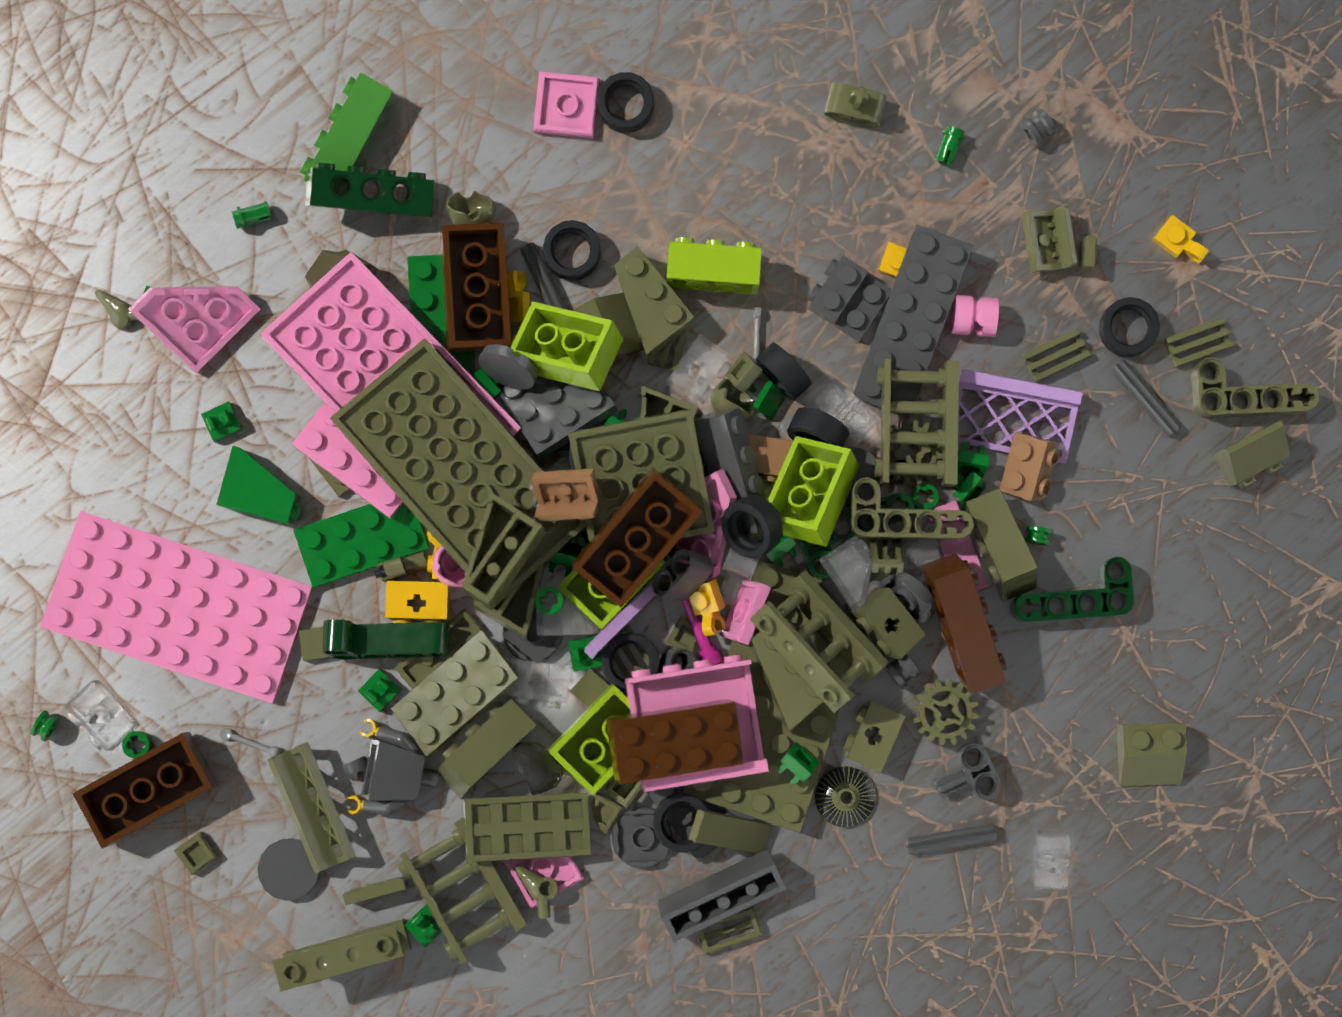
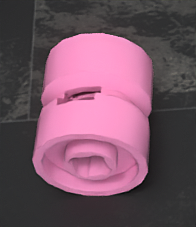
[951,295,999,338]

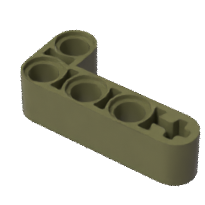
[1191,357,1319,418]
[850,477,974,540]

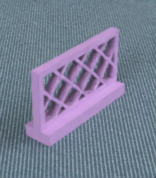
[958,368,1083,464]

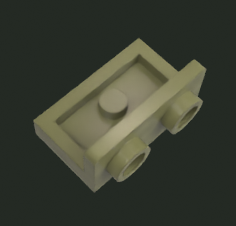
[1021,206,1077,273]

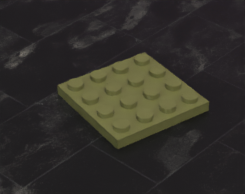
[568,409,715,542]

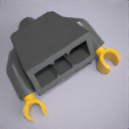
[346,719,438,814]

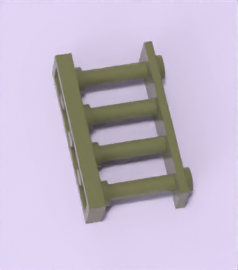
[875,359,959,486]
[750,570,889,713]
[397,817,527,964]
[272,918,412,991]

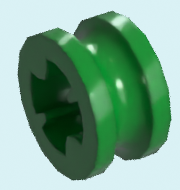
[910,483,939,510]
[1024,526,1054,546]
[535,587,564,615]
[30,710,59,742]
[122,731,153,759]

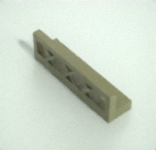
[268,742,356,874]

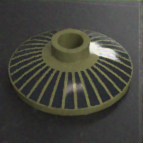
[814,766,876,828]

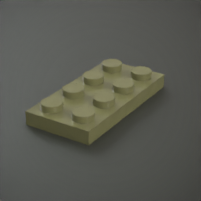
[391,630,522,757]
[463,792,591,863]

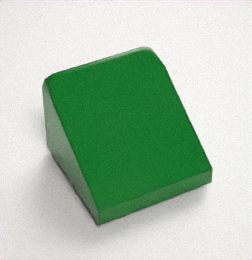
[752,381,786,420]

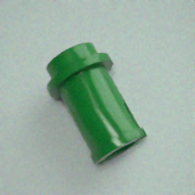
[935,126,965,166]
[232,201,273,230]

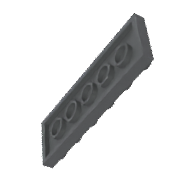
[852,224,974,418]

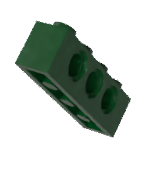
[305,163,434,217]

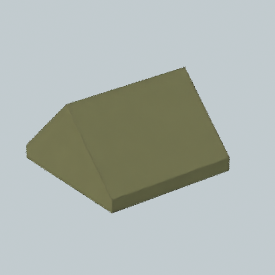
[572,293,644,361]

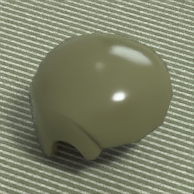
[446,191,495,225]
[711,378,755,422]

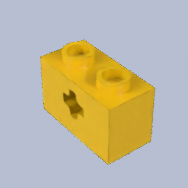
[385,581,451,623]

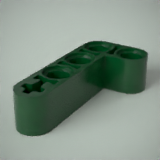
[798,493,914,580]
[1010,557,1134,622]
[323,619,450,659]

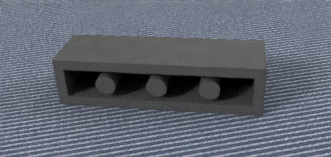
[694,407,766,535]
[656,849,787,942]

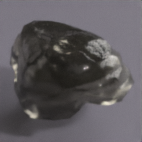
[512,742,566,795]

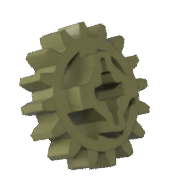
[877,419,942,486]
[911,679,979,746]

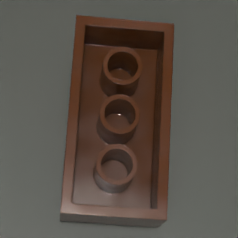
[439,223,511,353]
[573,467,703,608]
[921,553,1007,694]
[606,699,744,784]
[72,732,219,848]

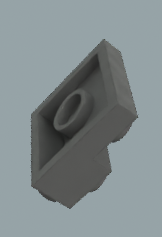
[807,255,892,342]

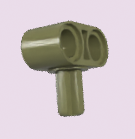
[824,83,887,127]

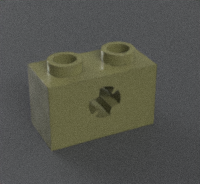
[851,587,926,659]
[843,701,906,773]

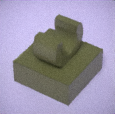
[725,352,767,393]

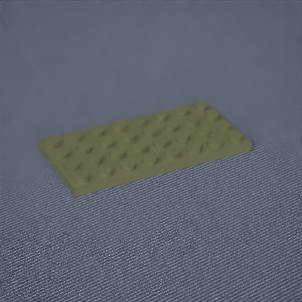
[330,338,586,604]
[682,560,868,833]

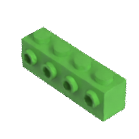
[300,72,393,195]

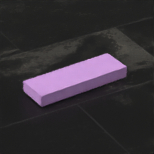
[584,583,656,659]

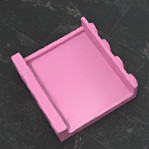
[625,654,769,792]

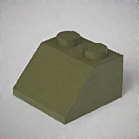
[1212,420,1291,488]
[1116,722,1187,786]

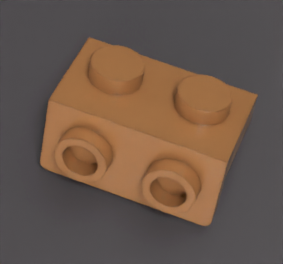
[1000,432,1060,501]
[531,469,602,522]

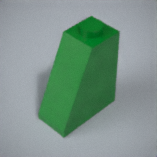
[216,446,303,525]

